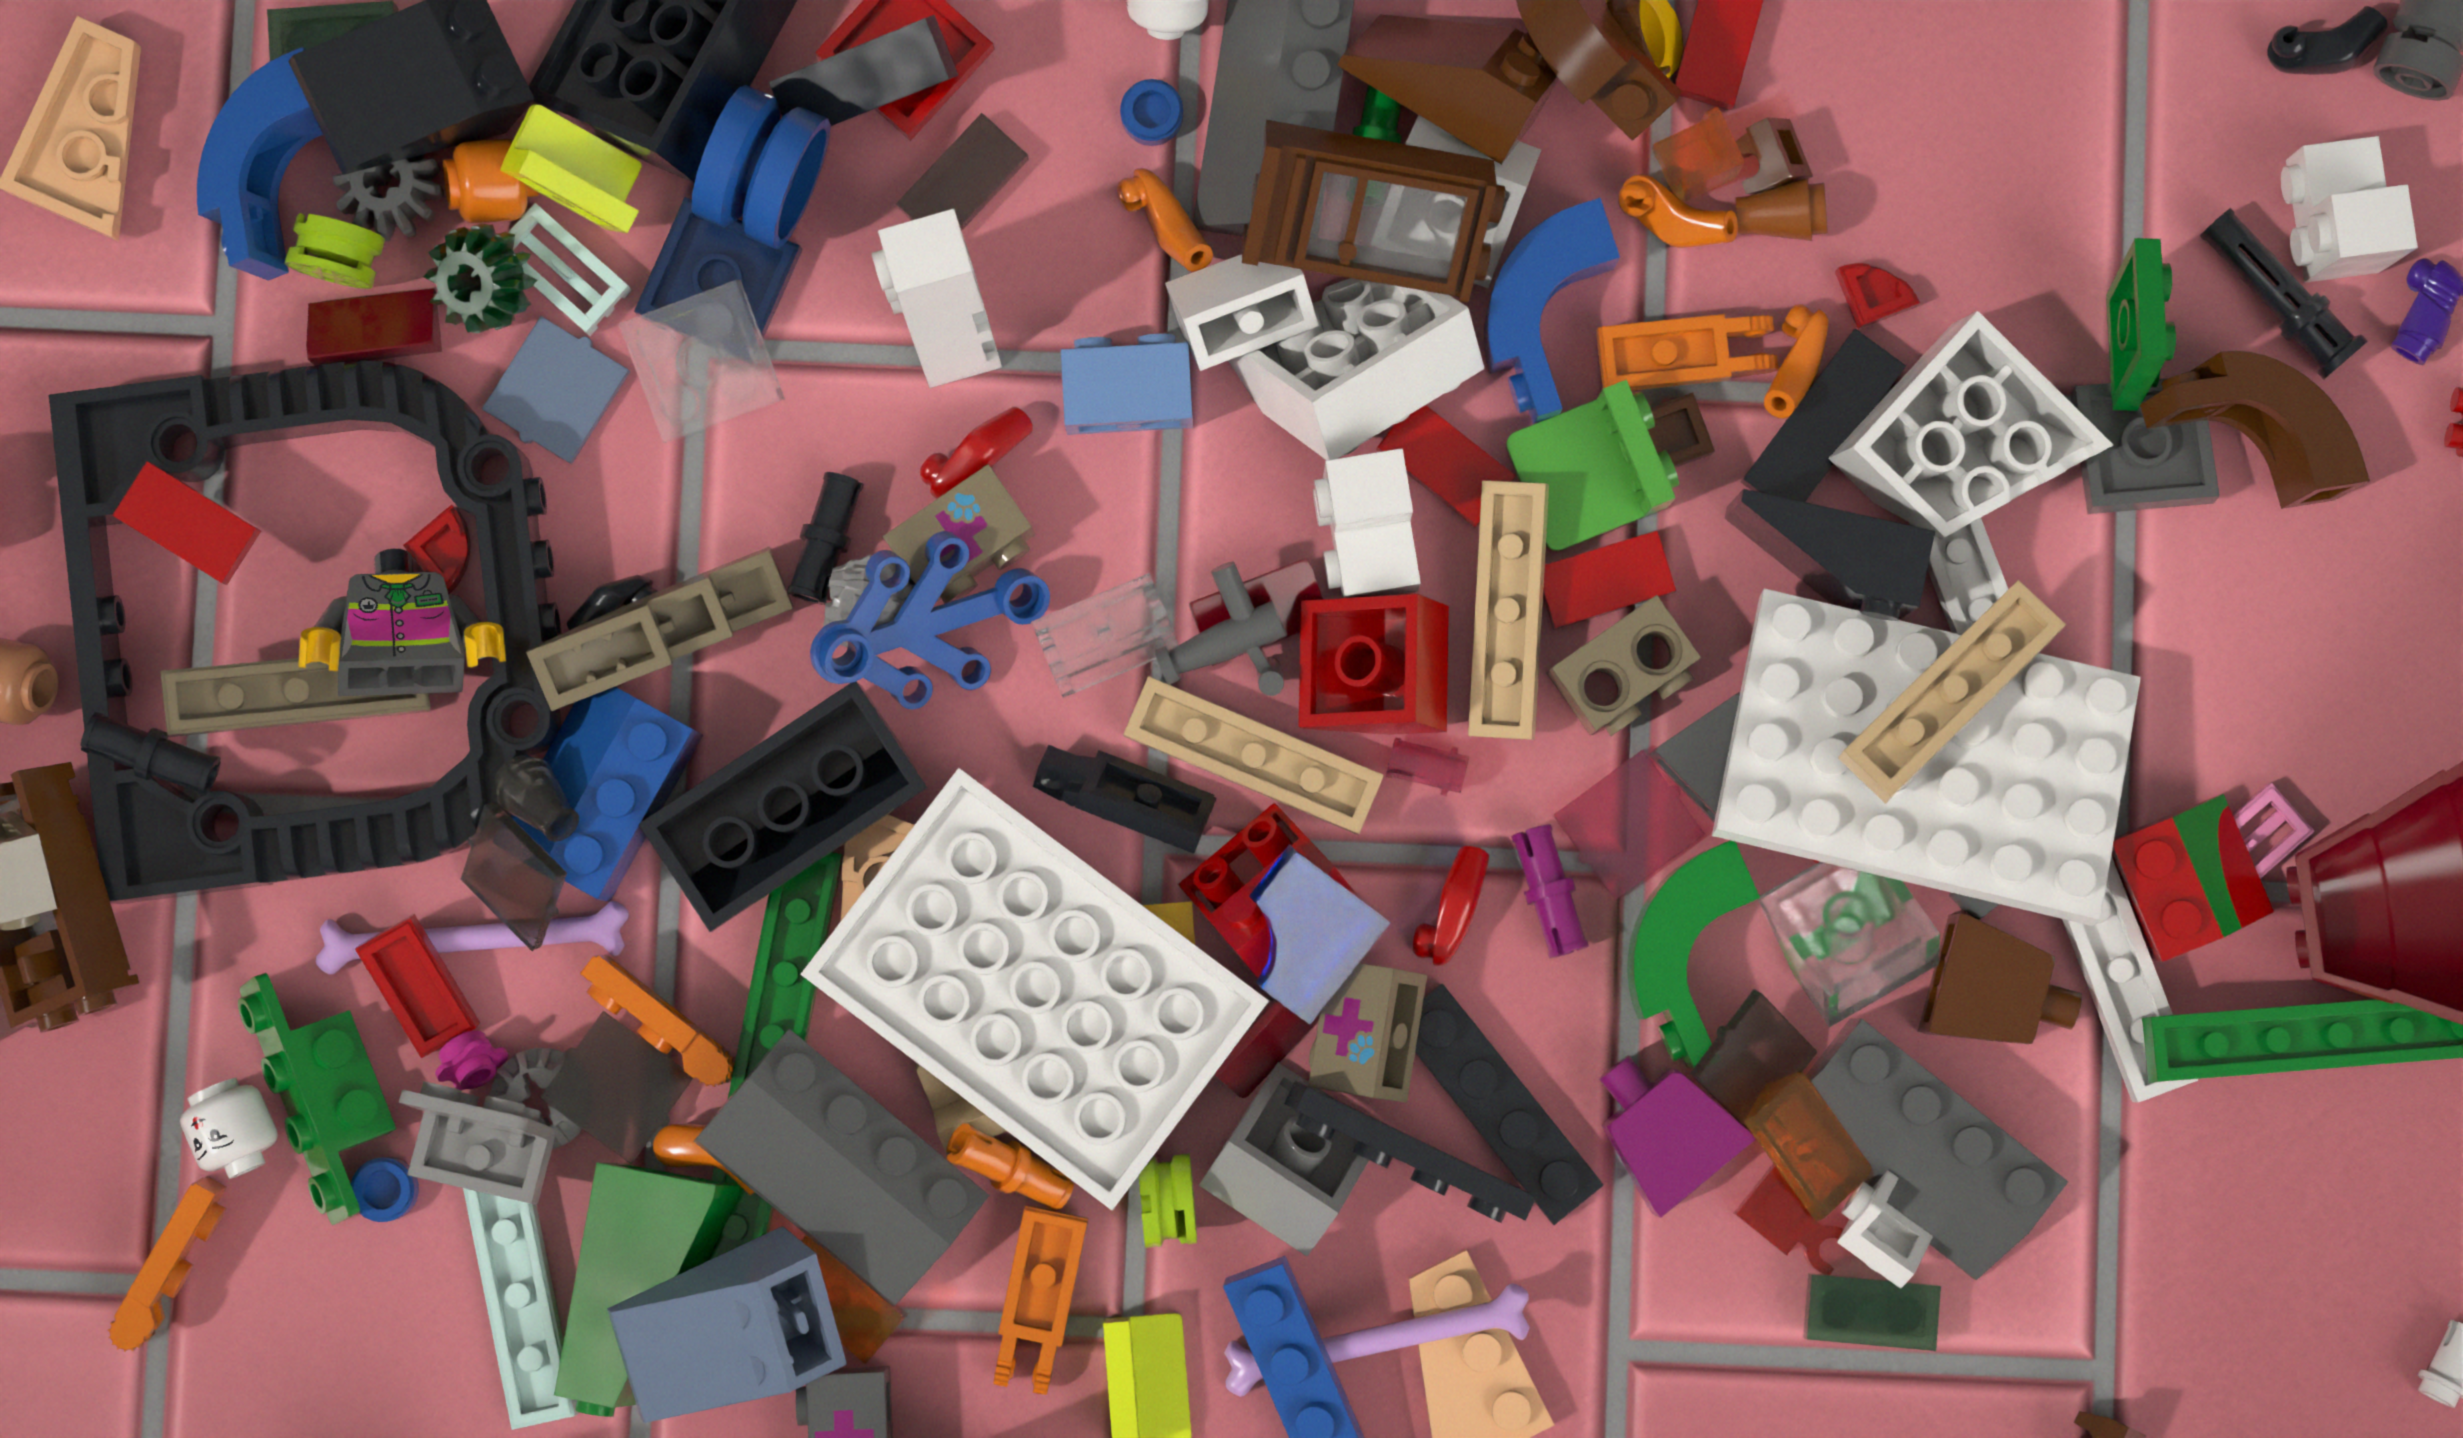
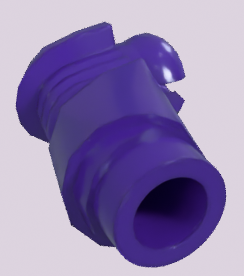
[2391,258,2463,365]

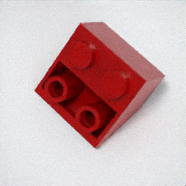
[1178,802,1369,994]

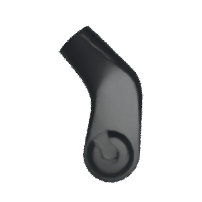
[2267,6,2388,75]

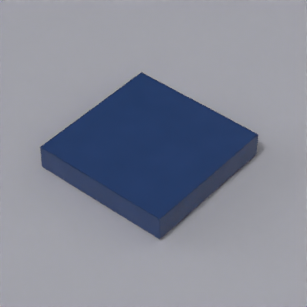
[634,197,802,364]

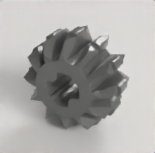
[333,154,444,241]

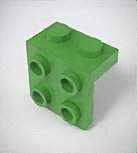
[1506,379,1679,551]

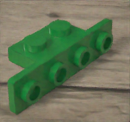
[238,972,397,1225]

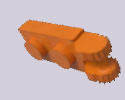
[1596,314,1779,391]
[580,955,735,1087]
[108,1176,227,1352]
[993,1205,1089,1395]

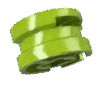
[284,213,385,289]
[1139,1153,1197,1248]

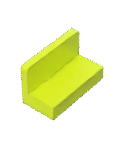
[500,104,642,233]
[1103,1313,1192,1438]

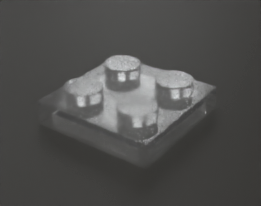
[618,280,785,443]

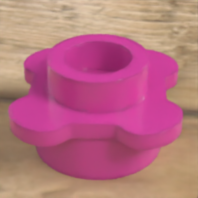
[435,1031,508,1090]

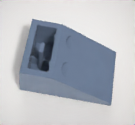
[607,1226,847,1423]

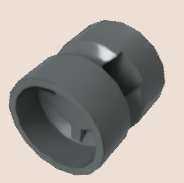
[2373,0,2463,101]

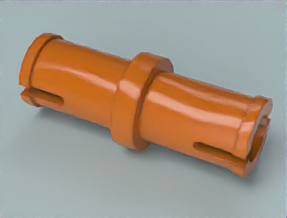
[946,1123,1074,1211]

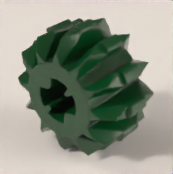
[423,223,538,333]

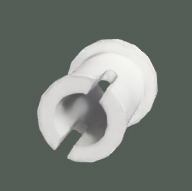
[2418,1320,2463,1408]

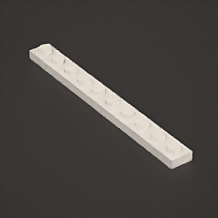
[1909,518,2198,1103]

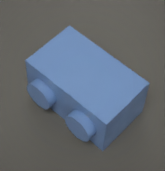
[1061,334,1193,435]

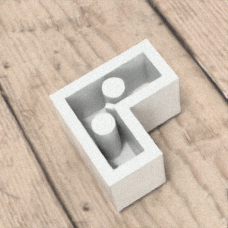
[2281,136,2418,283]
[1313,448,1421,598]

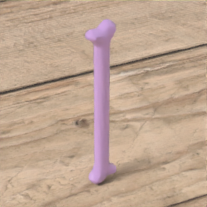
[316,901,629,975]
[1224,1283,1530,1397]

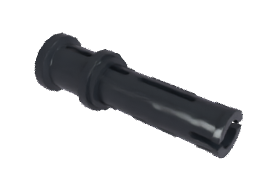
[2200,208,2368,380]

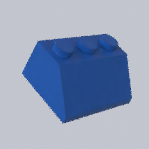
[498,687,703,902]

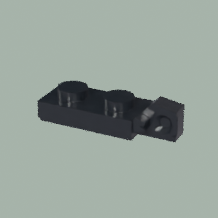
[1033,745,1217,854]

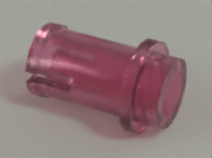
[1386,737,1470,797]

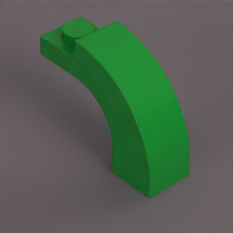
[1627,840,1760,1069]

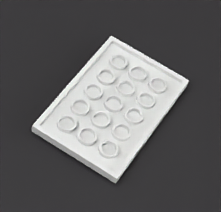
[1712,588,2141,926]
[801,768,1269,1211]

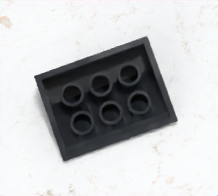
[529,0,797,183]

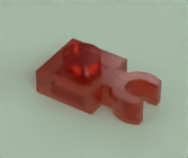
[1733,1164,1844,1275]

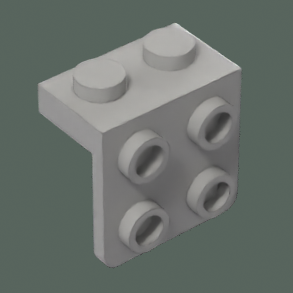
[399,1081,557,1205]

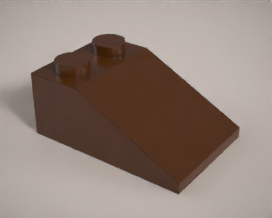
[1337,14,1559,165]

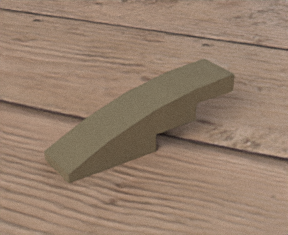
[526,547,793,711]

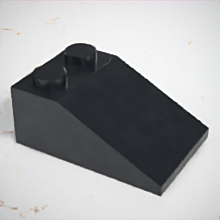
[288,0,535,175]
[1725,489,1935,621]

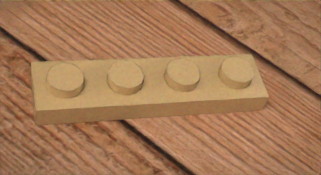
[1468,481,1549,740]
[1838,580,2066,804]
[1123,676,1384,835]

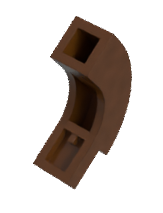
[1516,0,1682,141]
[2140,351,2370,509]

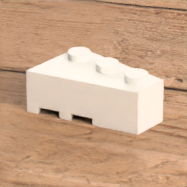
[872,209,1002,388]

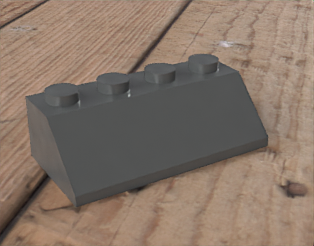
[1193,0,1355,237]
[1772,1019,2068,1280]
[694,1029,990,1306]

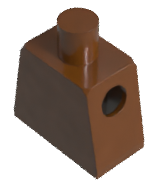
[1917,913,2082,1044]

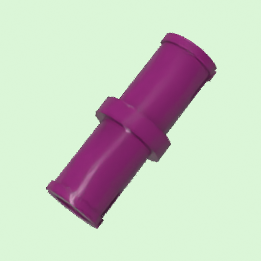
[1511,824,1589,959]

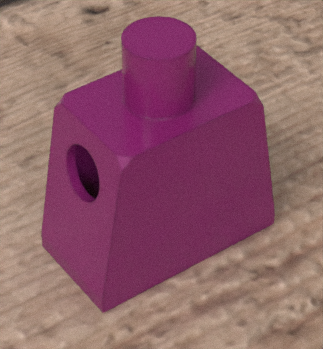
[1599,1055,1756,1218]

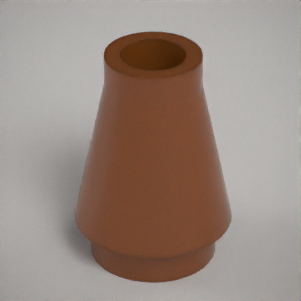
[1736,178,1828,241]

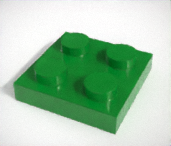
[2106,238,2176,411]

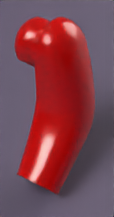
[920,407,1033,499]
[1412,846,1489,966]

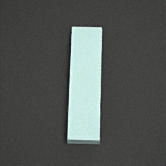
[463,1188,579,1430]

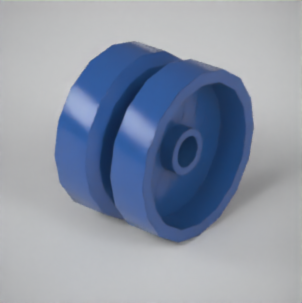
[691,85,831,249]

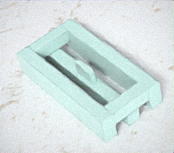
[508,203,632,336]

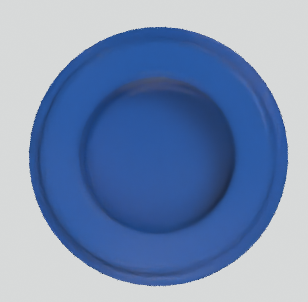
[1120,79,1183,146]
[351,1157,419,1222]

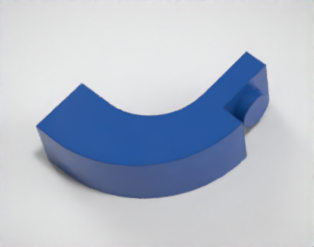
[197,47,323,281]
[1484,198,1620,425]

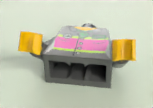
[298,548,506,696]

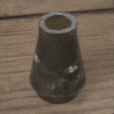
[494,755,579,842]

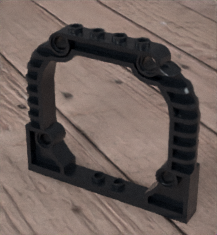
[49,360,562,904]

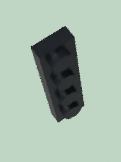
[1415,983,1604,1225]
[1284,1081,1537,1223]

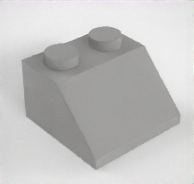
[1199,1062,1369,1256]

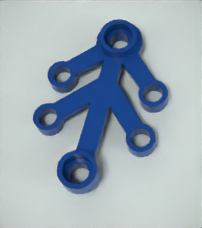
[810,531,1050,710]

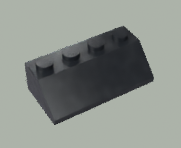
[639,681,928,932]

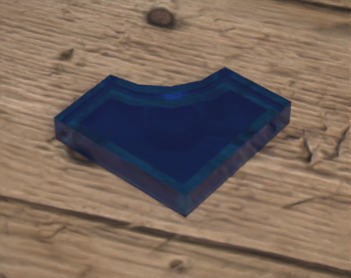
[1249,845,1391,1024]

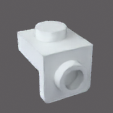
[1837,1170,1933,1289]

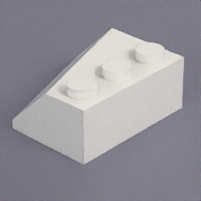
[1228,278,1485,460]
[1828,311,2113,539]

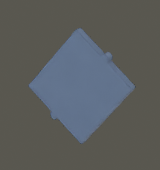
[482,316,630,465]

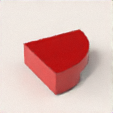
[1835,263,1920,329]
[403,504,471,594]

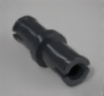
[787,472,864,605]
[80,712,221,796]

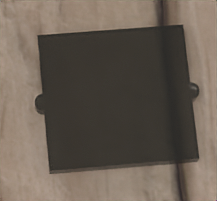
[460,801,567,951]
[1690,989,1818,1135]
[539,1011,693,1164]

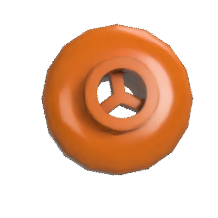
[443,139,539,224]

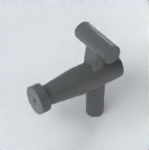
[1154,561,1287,696]

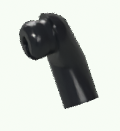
[566,575,658,630]

